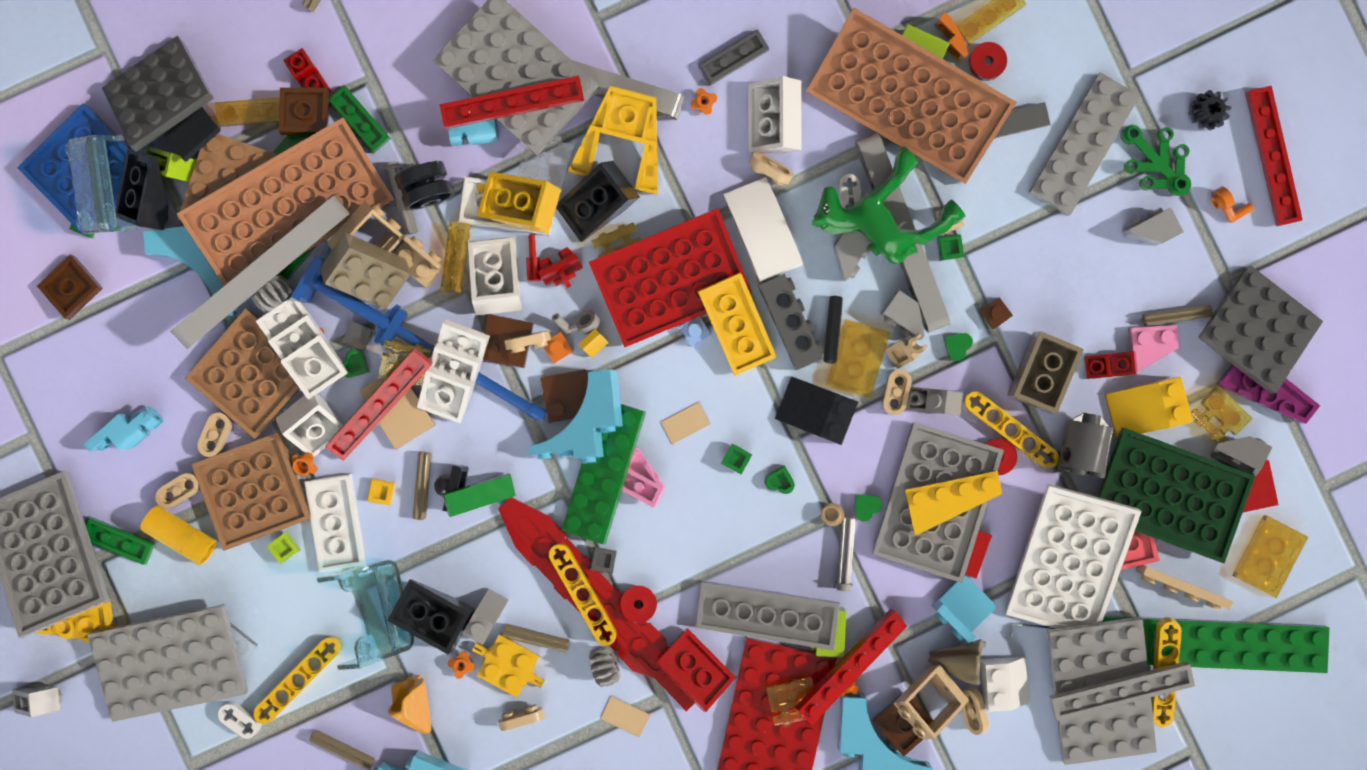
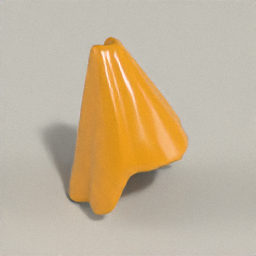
[388,674,431,734]

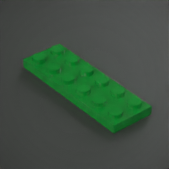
[561,404,646,545]

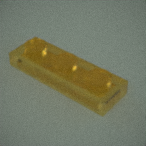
[957,0,1027,46]
[215,97,280,127]
[440,222,470,293]

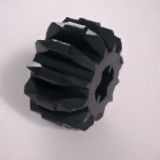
[1188,90,1231,131]

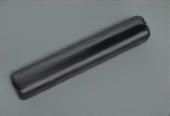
[823,295,843,364]

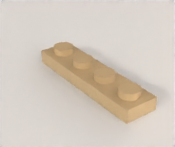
[1135,565,1233,611]

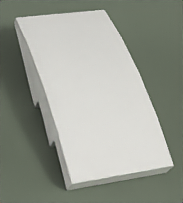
[724,177,803,282]
[256,297,348,400]
[417,319,490,424]

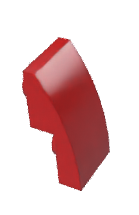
[283,48,332,92]
[1085,351,1138,379]

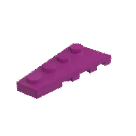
[1216,364,1321,424]

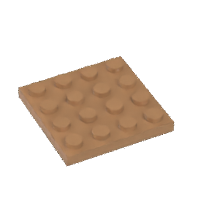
[177,134,278,220]
[185,308,300,439]
[191,432,312,551]

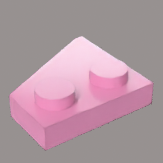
[1128,325,1179,372]
[622,447,666,508]

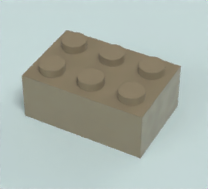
[320,232,411,309]
[1007,331,1084,414]

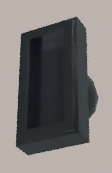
[434,465,469,512]

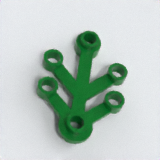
[1120,125,1191,196]

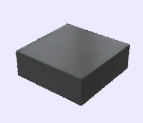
[342,320,374,351]
[589,547,617,574]

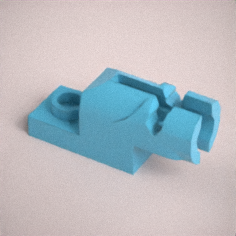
[448,119,499,146]
[83,406,164,452]

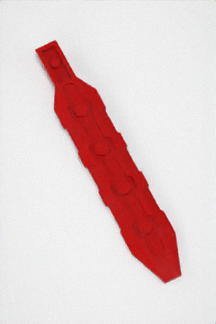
[498,497,695,712]

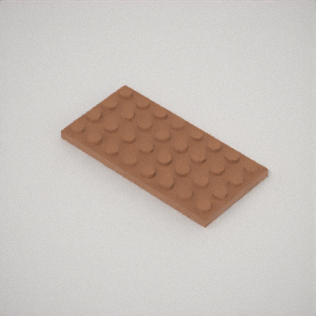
[806,8,1017,184]
[177,118,394,286]

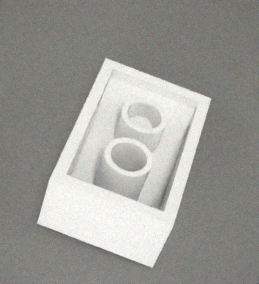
[468,237,522,315]

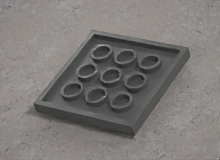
[102,35,214,152]
[1198,265,1323,394]

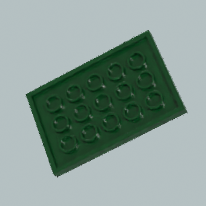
[1097,428,1256,564]

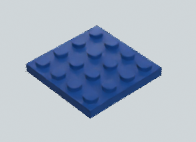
[17,103,129,235]

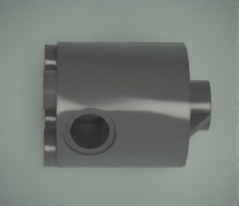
[1057,412,1114,478]

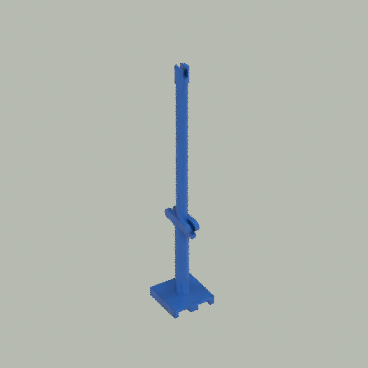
[291,256,547,423]

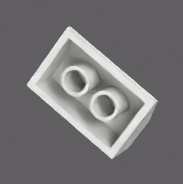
[748,76,801,153]

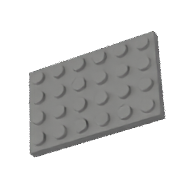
[433,0,600,156]
[872,422,1004,583]
[0,471,110,638]
[87,604,248,722]
[1047,617,1157,765]

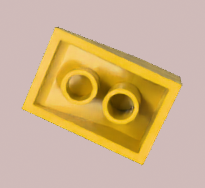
[477,171,561,234]
[1104,377,1193,439]

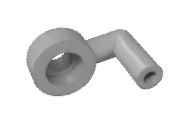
[552,310,600,335]

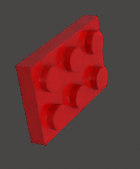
[655,628,736,712]

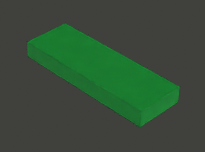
[329,85,391,153]
[443,473,516,517]
[85,517,155,565]

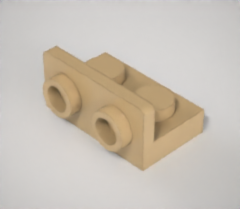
[393,235,444,288]

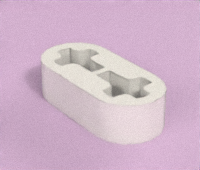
[838,174,862,209]
[218,702,261,739]

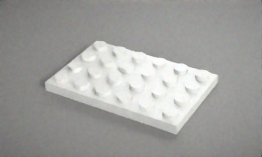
[1005,484,1141,628]

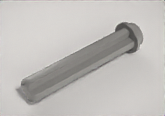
[384,161,418,235]
[834,517,855,591]

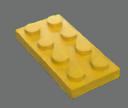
[698,272,777,376]

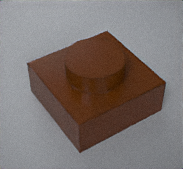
[979,297,1013,330]

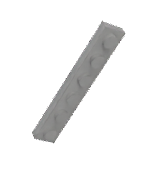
[1049,661,1195,721]

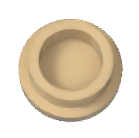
[821,503,844,526]

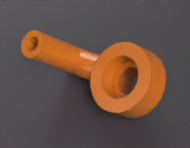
[1211,186,1254,223]

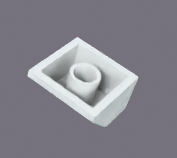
[276,394,344,457]
[980,656,1029,712]

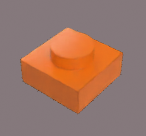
[543,332,574,364]

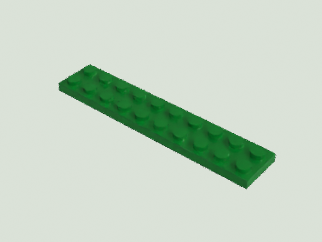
[1102,616,1330,673]

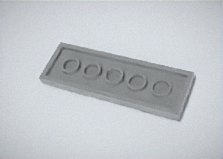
[1029,72,1140,216]
[696,581,840,651]

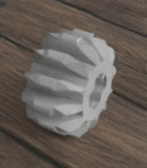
[251,274,293,313]
[589,646,621,687]

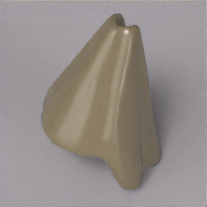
[928,639,986,685]

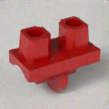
[538,247,583,288]

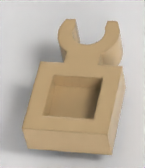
[885,334,928,369]

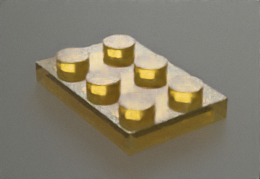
[826,319,890,398]
[1232,515,1308,598]

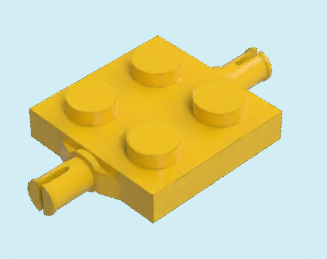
[472,634,545,698]

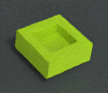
[267,531,301,564]

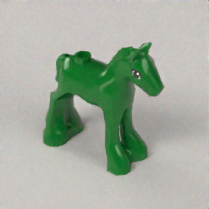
[812,146,966,264]

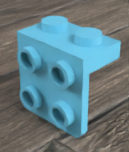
[932,576,996,643]

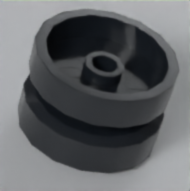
[394,161,455,210]

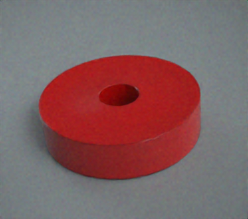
[969,42,1007,81]
[984,438,1017,475]
[619,586,657,623]

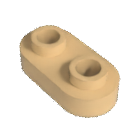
[749,152,794,185]
[504,330,551,353]
[882,369,912,415]
[197,412,233,457]
[155,473,200,509]
[962,687,989,735]
[498,704,545,731]

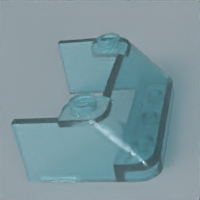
[65,135,137,234]
[317,560,414,670]

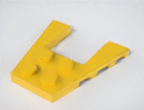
[568,85,658,195]

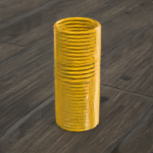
[140,505,217,566]

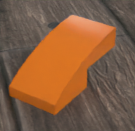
[934,12,968,63]

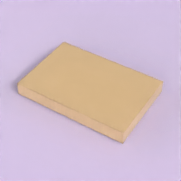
[359,369,436,450]

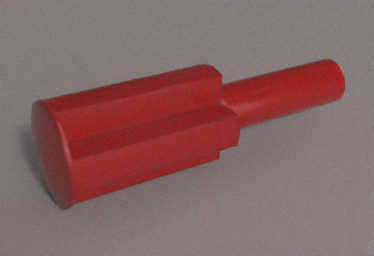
[526,234,541,282]

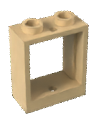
[327,201,404,252]
[894,664,969,739]

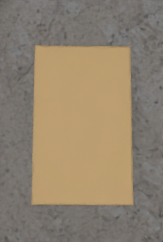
[661,402,711,444]
[600,696,650,738]

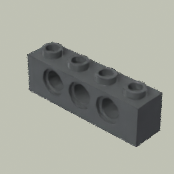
[758,274,824,370]

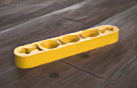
[963,391,1059,468]
[549,543,617,646]
[1151,617,1182,728]
[253,636,342,724]

